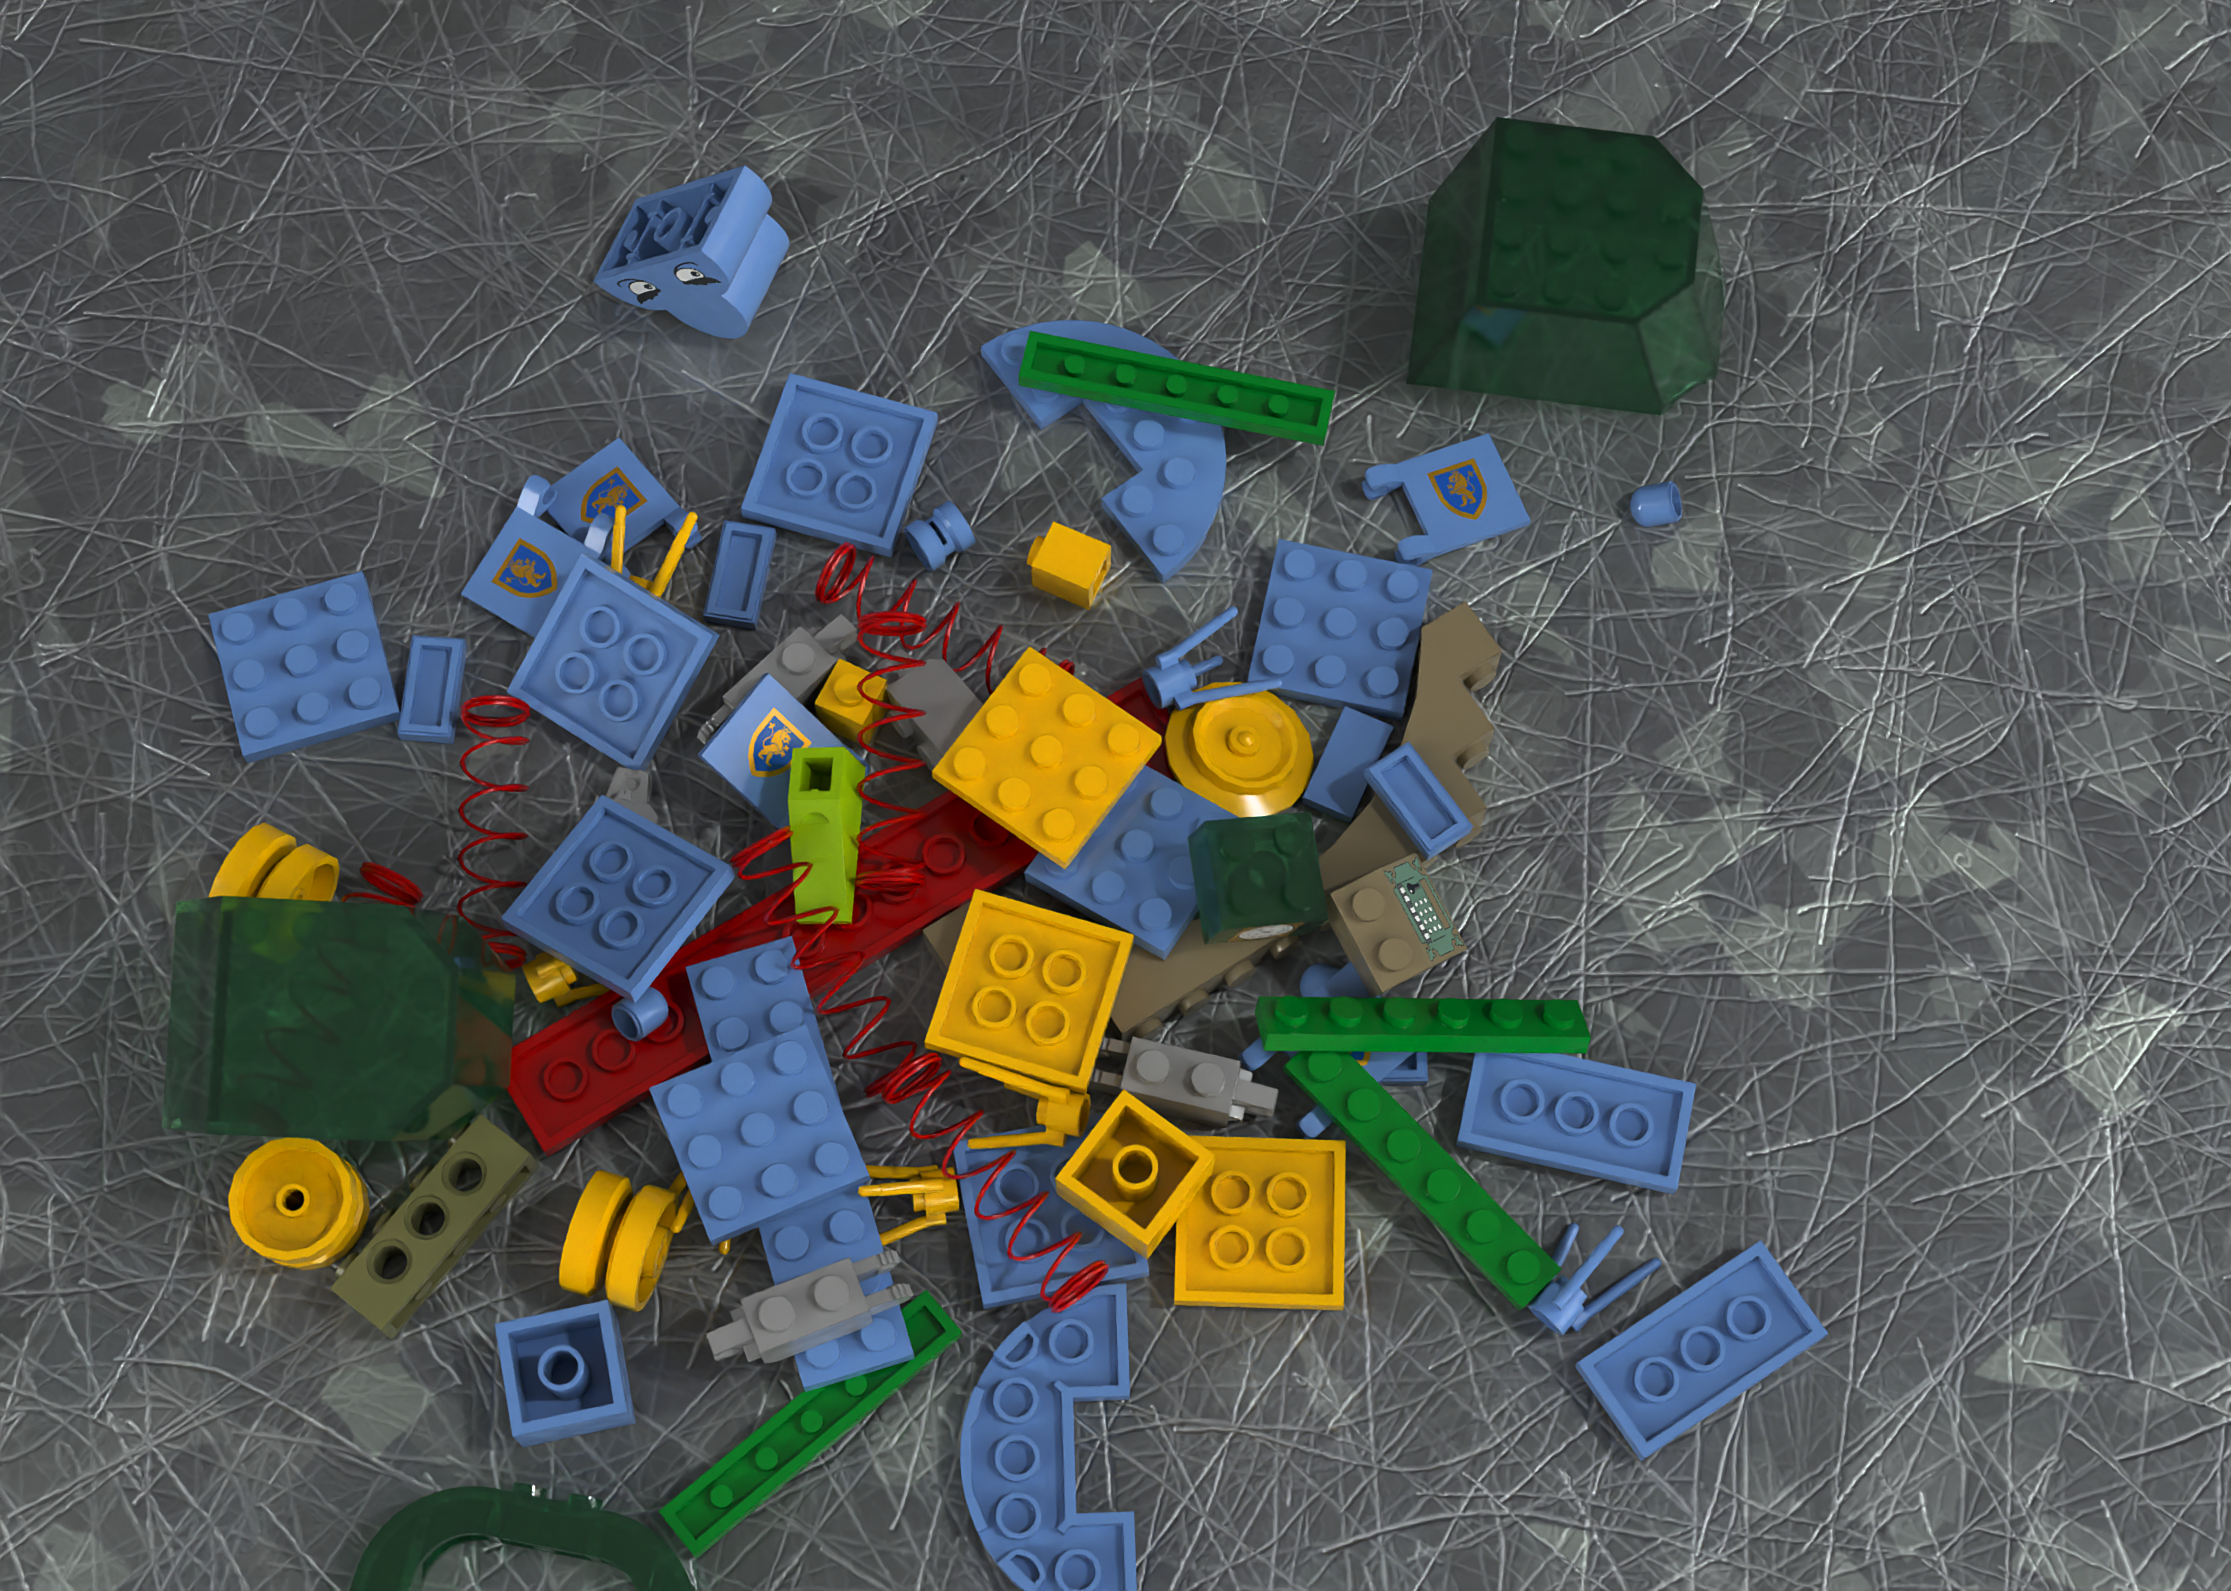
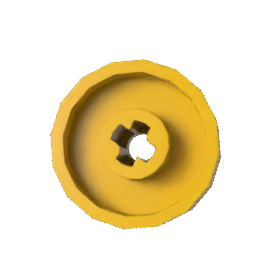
[205,822,340,964]
[228,1136,370,1271]
[559,1170,679,1312]

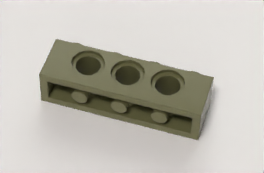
[330,1114,539,1340]

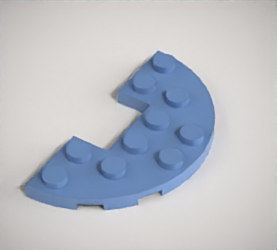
[981,320,1226,584]
[960,1283,1137,1591]

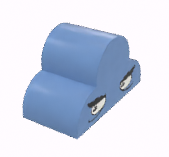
[593,165,790,339]

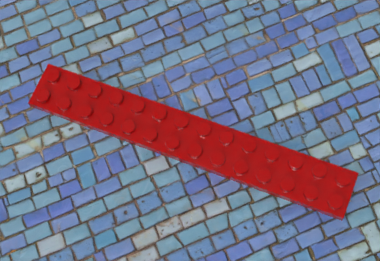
[490,677,1177,1157]

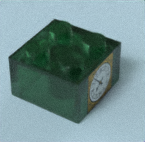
[1187,812,1328,945]

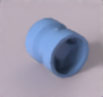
[903,500,976,572]

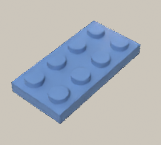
[1455,1053,1696,1195]
[1575,1240,1828,1462]

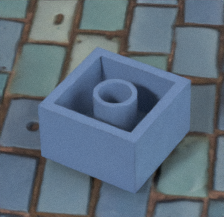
[495,1300,636,1448]

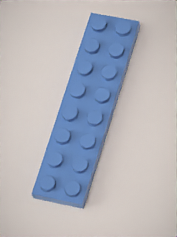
[686,936,915,1392]

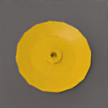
[1164,682,1314,820]

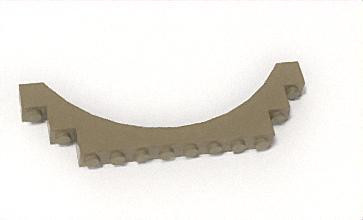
[923,601,1502,1043]

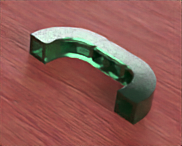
[350,1482,697,1591]

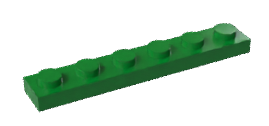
[1018,331,1335,446]
[1255,996,1591,1054]
[1283,1051,1562,1311]
[658,1290,963,1559]

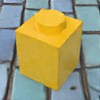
[1027,521,1111,610]
[815,658,891,745]

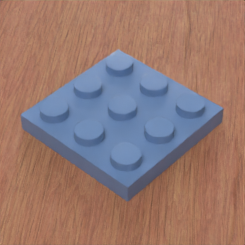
[741,373,938,558]
[1247,539,1433,721]
[506,554,720,771]
[208,571,401,763]
[1025,765,1251,961]
[501,794,735,1004]
[649,1024,871,1246]
[953,1112,1149,1309]

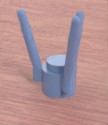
[1142,606,1282,711]
[1528,1223,1661,1336]

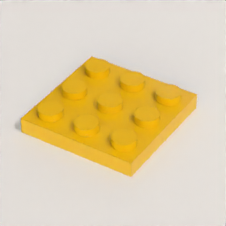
[932,646,1162,870]
[924,889,1134,1095]
[1174,1135,1346,1311]

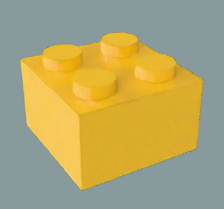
[1055,1089,1215,1260]

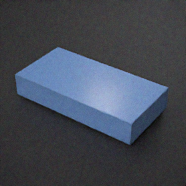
[703,520,777,630]
[397,635,468,744]
[1302,706,1394,824]
[1363,741,1473,861]

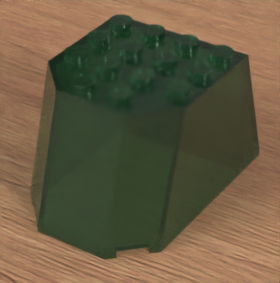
[1406,117,1726,415]
[162,896,516,1141]

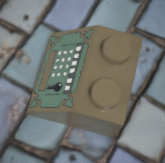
[1319,852,1467,998]

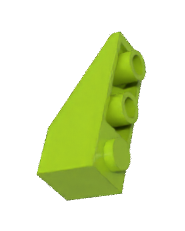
[788,747,866,924]

